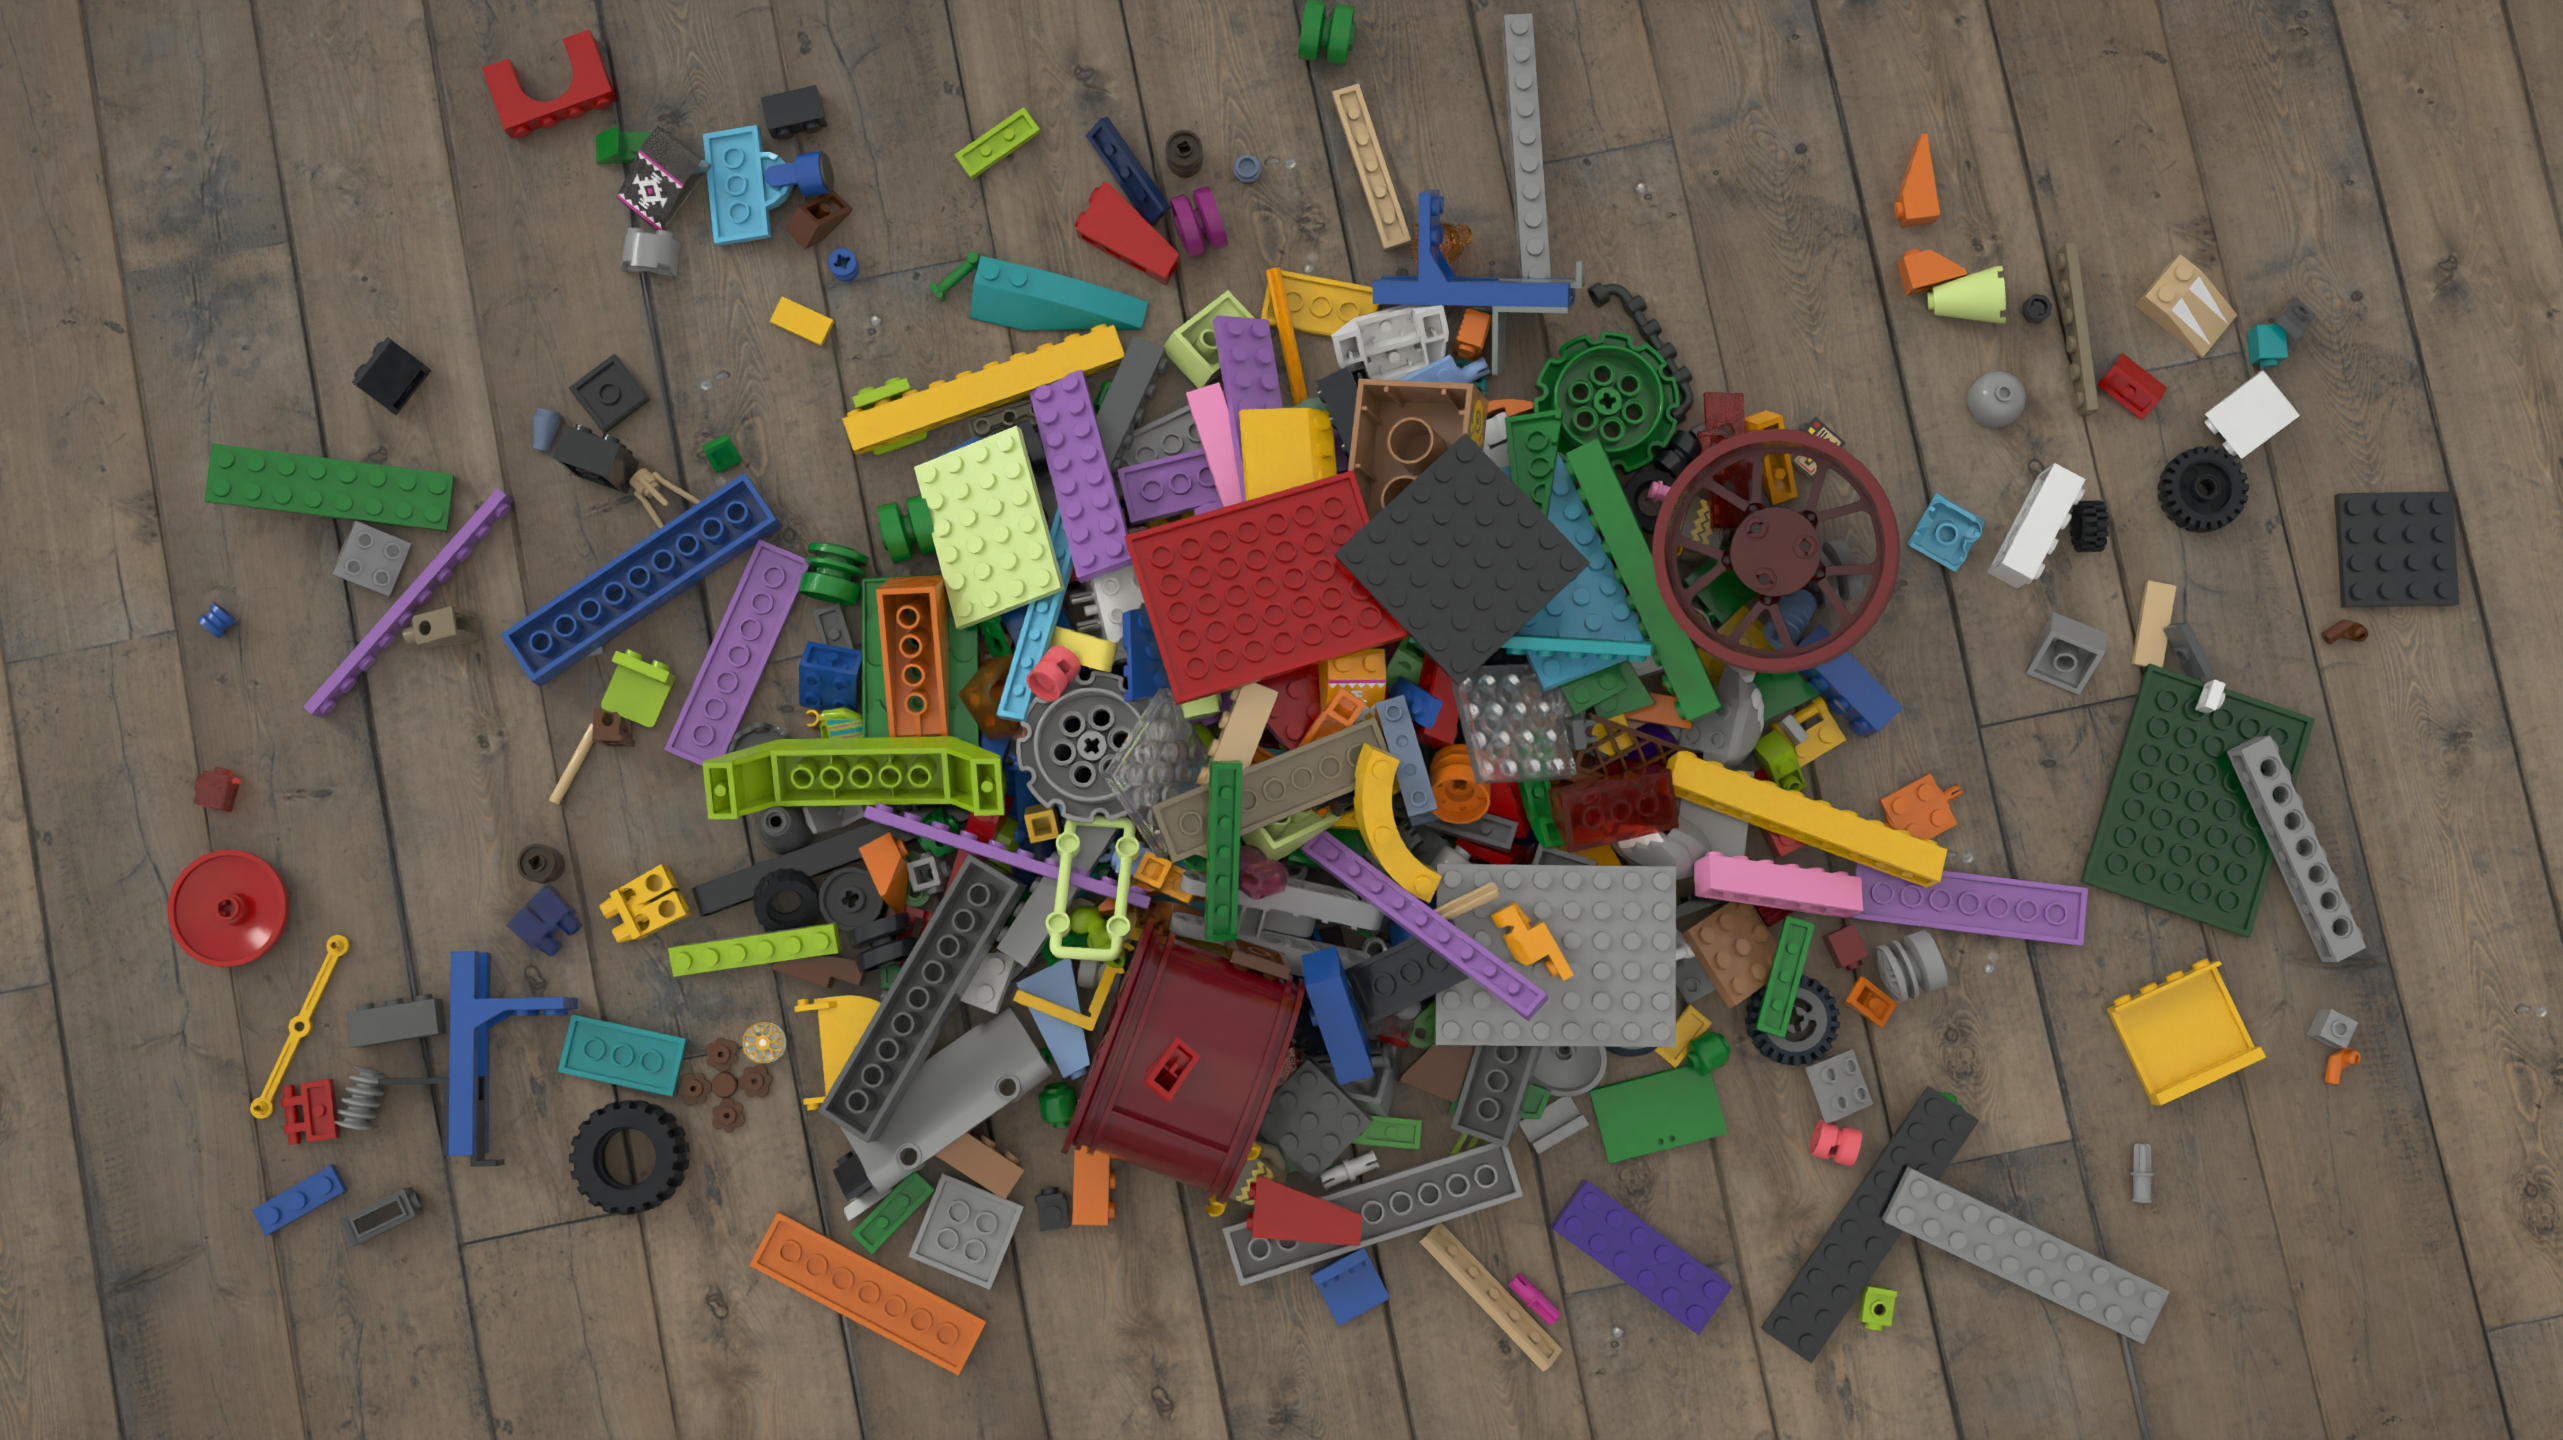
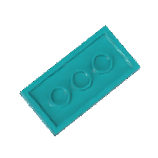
[558,1014,688,1097]

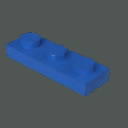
[1389,675,1443,729]
[252,1165,348,1236]

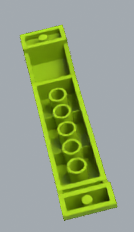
[702,736,1005,819]

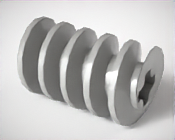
[334,1065,387,1130]

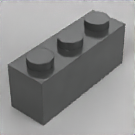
[346,994,447,1048]

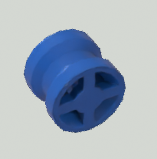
[828,248,860,282]
[198,602,237,638]

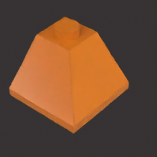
[859,832,909,914]

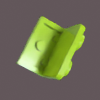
[852,377,928,456]
[601,649,676,728]

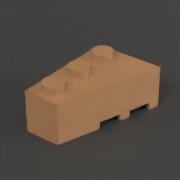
[935,1130,1025,1200]

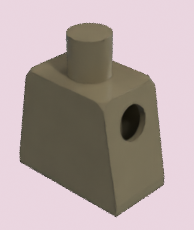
[403,606,480,649]

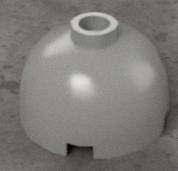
[1966,371,2027,429]

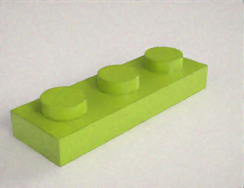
[954,107,1041,180]

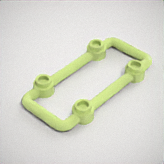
[1046,815,1140,961]

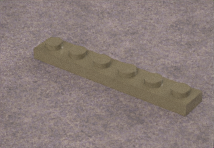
[2055,243,2099,416]

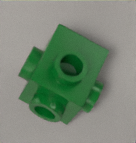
[918,806,961,858]

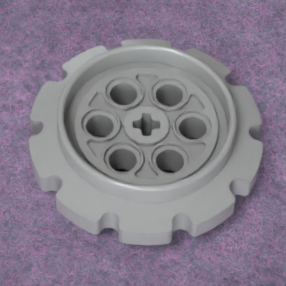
[1016,671,1169,824]

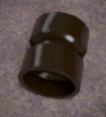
[1166,130,1203,178]
[517,844,565,884]

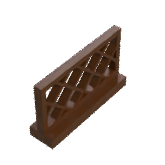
[1562,713,1693,818]

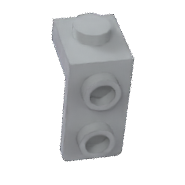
[803,805,867,834]

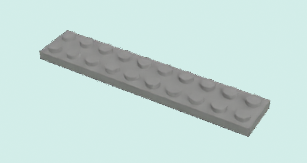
[1882,1166,2170,1344]

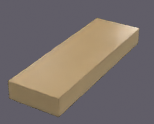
[2131,580,2176,668]

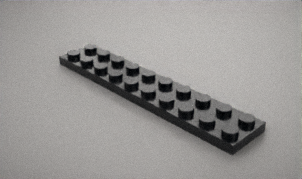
[1761,1086,1979,1364]

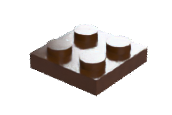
[1224,938,1291,981]

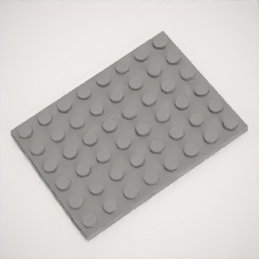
[1435,864,1676,1047]

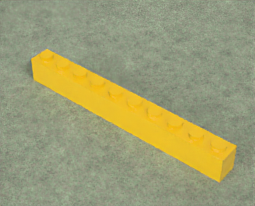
[842,324,1125,456]
[1660,751,1948,888]

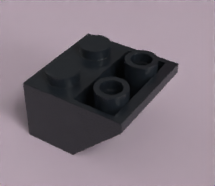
[351,337,432,415]

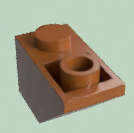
[1135,900,1202,939]

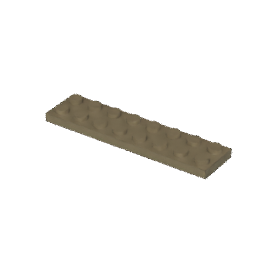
[1151,717,1389,863]

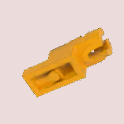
[1490,902,1574,981]

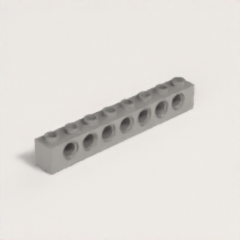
[2227,735,2366,962]

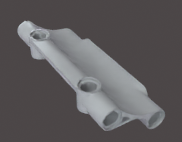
[840,1006,1053,1194]

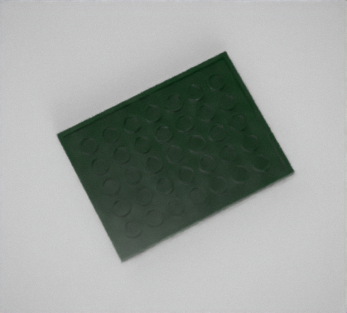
[2080,664,2315,938]

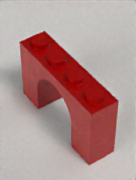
[482,30,618,138]

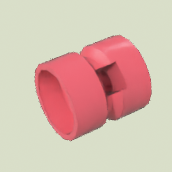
[1026,645,1081,702]
[1810,1119,1862,1167]

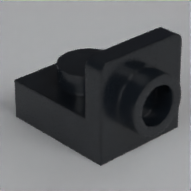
[1035,1187,1070,1231]

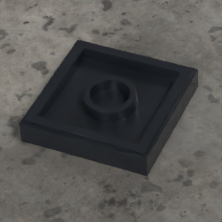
[569,354,650,434]

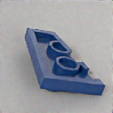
[1122,608,1172,702]

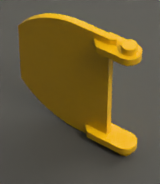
[794,995,881,1110]

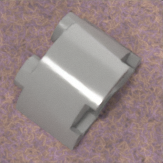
[620,228,681,276]

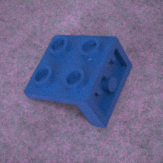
[799,641,862,712]
[1311,1247,1389,1325]

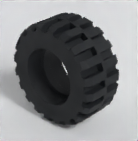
[569,1100,690,1215]

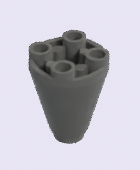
[757,806,814,855]

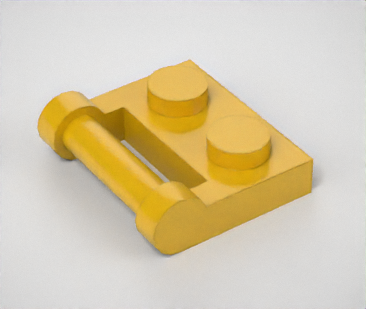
[1770,696,1847,768]

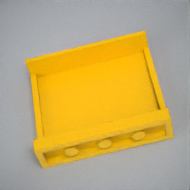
[2106,958,2266,1106]

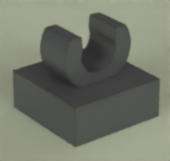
[1563,716,1598,750]

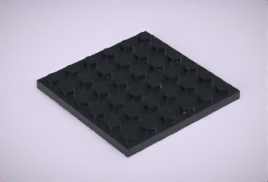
[1334,433,1590,687]

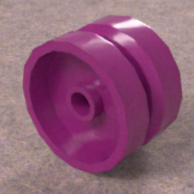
[1170,186,1228,259]

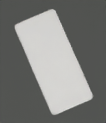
[844,1187,892,1221]

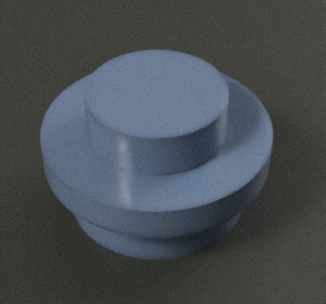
[1233,155,1261,183]

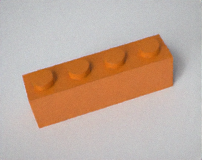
[1072,1146,1116,1226]

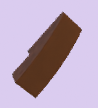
[772,956,867,988]

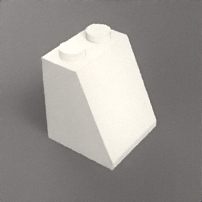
[2204,369,2300,459]

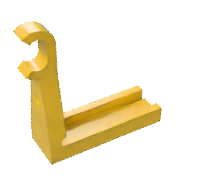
[1013,942,1135,1032]

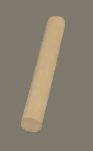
[549,723,594,805]

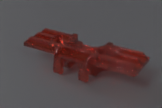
[1697,392,1763,528]

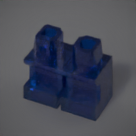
[506,885,582,956]

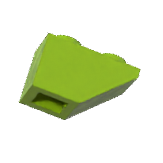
[1753,729,1807,791]

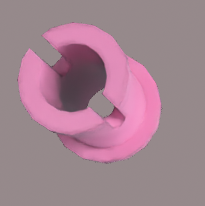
[1647,480,1671,503]

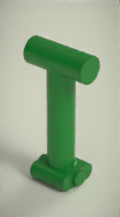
[929,252,980,302]

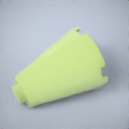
[1927,266,2006,323]

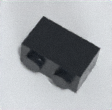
[761,85,828,140]

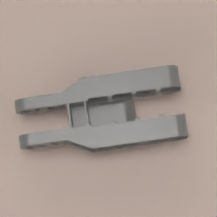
[1169,871,1384,987]

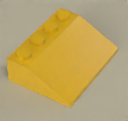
[1239,408,1337,501]

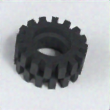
[2070,500,2109,553]

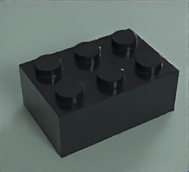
[552,424,639,494]

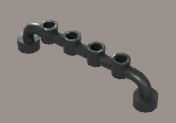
[1588,282,1693,426]

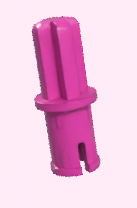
[1507,1272,1561,1325]

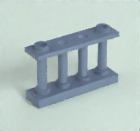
[1375,695,1441,828]

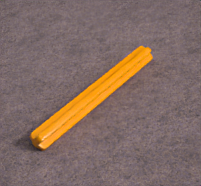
[1266,267,1308,407]

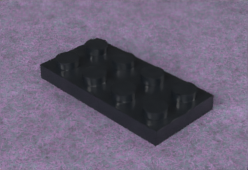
[1344,919,1469,1025]

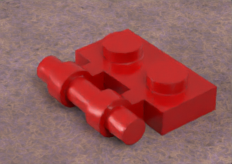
[280,1079,340,1145]

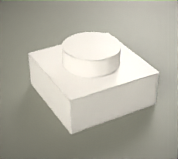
[2195,680,2226,714]

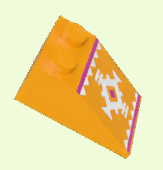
[1318,649,1386,733]

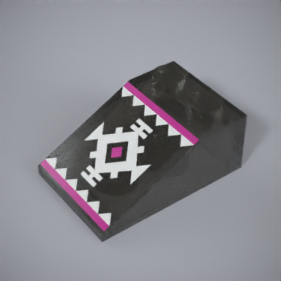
[616,126,712,230]

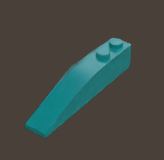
[970,256,1149,331]

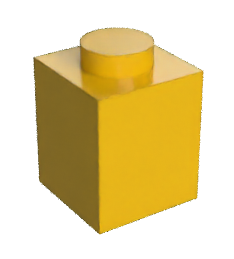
[1024,804,1061,843]

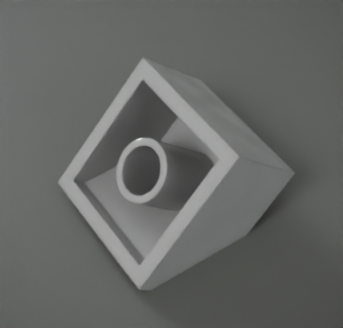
[2026,612,2107,695]

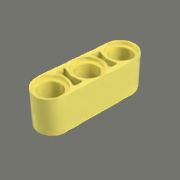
[1049,626,1118,672]

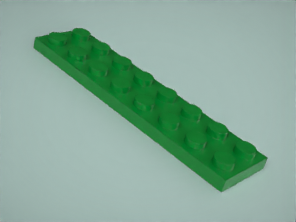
[204,443,454,532]

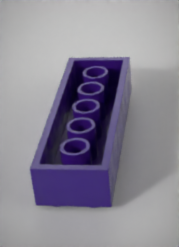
[1549,1179,1733,1335]

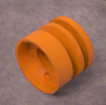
[1429,744,1492,824]

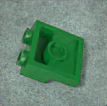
[1681,546,1757,626]

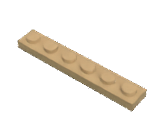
[1332,83,1411,252]
[1419,1223,1563,1372]

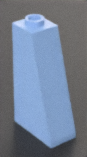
[1016,959,1091,1080]

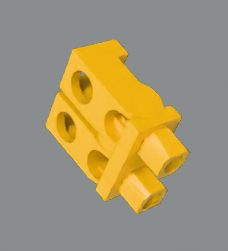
[599,864,693,943]

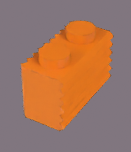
[1452,308,1492,362]

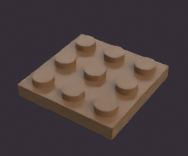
[1681,901,1777,1009]

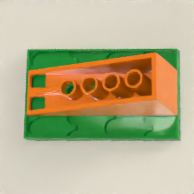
[862,574,981,748]

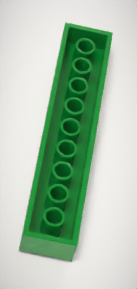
[1564,438,1724,724]

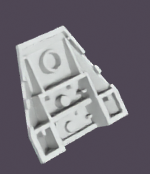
[1331,305,1449,380]

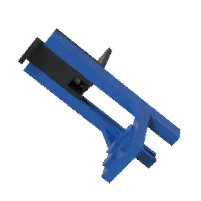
[378,951,578,1167]

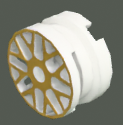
[742,1022,787,1063]

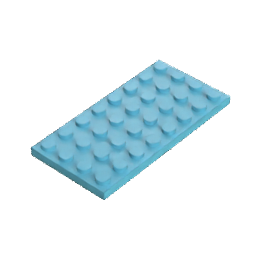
[1500,453,1650,692]

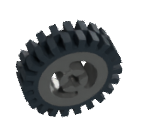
[1745,975,1840,1065]

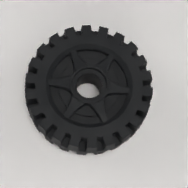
[2157,446,2249,533]

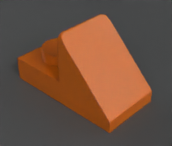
[1843,976,1897,1028]

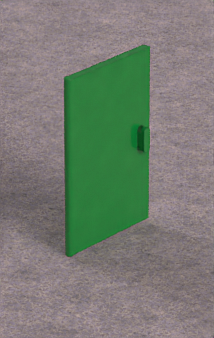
[1588,1065,1728,1164]

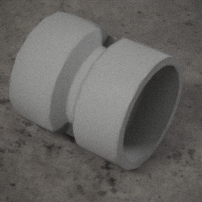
[1077,960,1123,994]

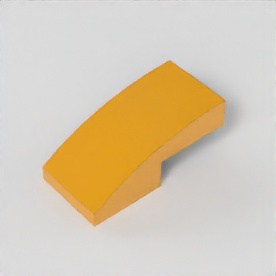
[1133,850,1195,906]

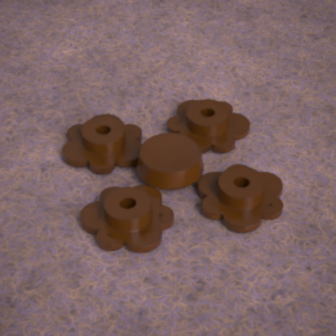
[678,1038,773,1133]

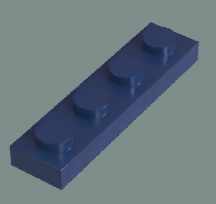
[1085,117,1171,226]

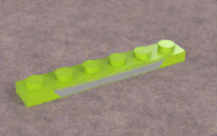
[668,922,842,977]

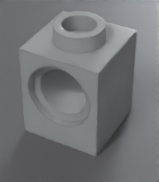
[2307,1009,2358,1049]

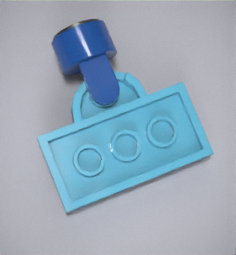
[703,125,834,246]

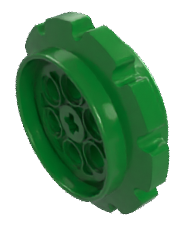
[1533,331,1680,475]

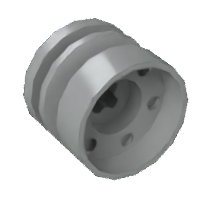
[1875,930,1948,1004]

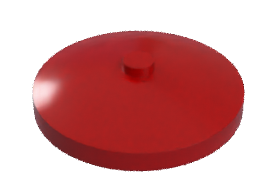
[168,849,289,967]

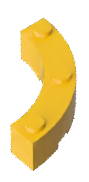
[1354,742,1442,903]

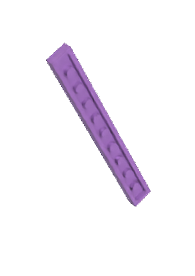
[303,488,514,717]
[863,803,1152,910]
[1301,830,1549,1021]

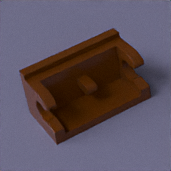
[592,708,635,747]

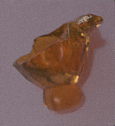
[1410,222,1472,265]

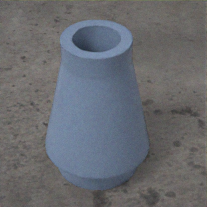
[533,408,562,451]

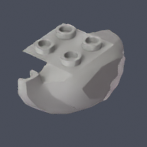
[1679,664,1764,771]
[1597,796,1713,883]

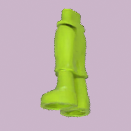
[1069,905,1126,968]

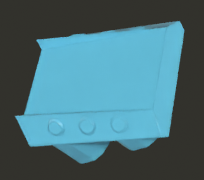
[1907,493,1986,572]

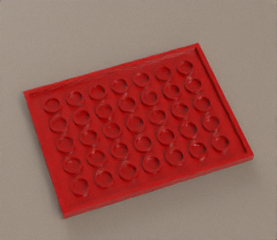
[1124,470,1408,706]

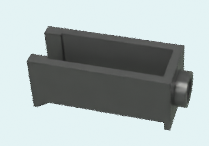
[338,1187,424,1247]

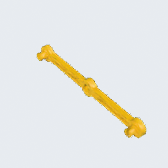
[250,935,350,1119]

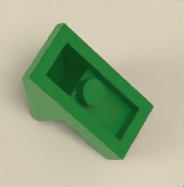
[596,126,654,164]

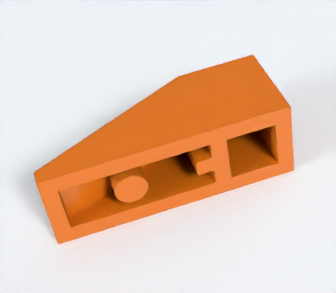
[1894,133,1940,227]

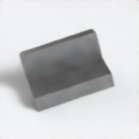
[1519,1097,1589,1154]

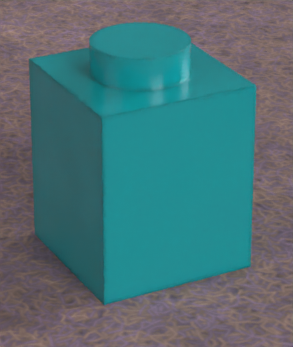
[2247,324,2288,369]

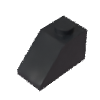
[832,1151,873,1201]

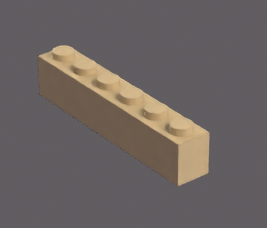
[1196,683,1278,859]

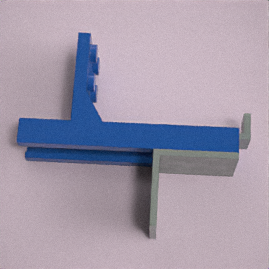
[1373,189,1585,376]

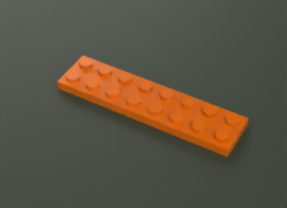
[749,1212,987,1376]

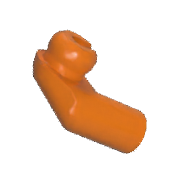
[2325,1047,2361,1085]

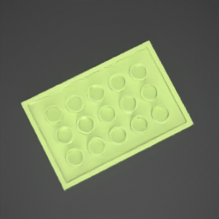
[914,426,1065,630]

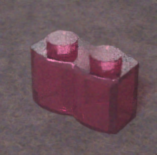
[1238,845,1289,900]

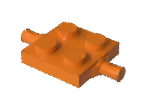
[1878,773,1963,840]

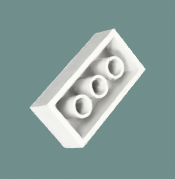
[1987,463,2086,589]

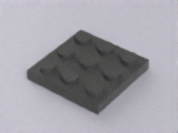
[1259,1057,1374,1183]

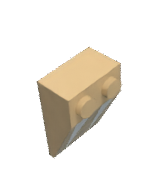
[2135,254,2237,358]

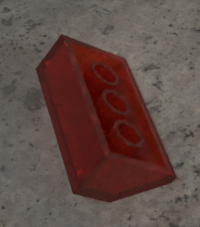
[1548,765,1679,853]

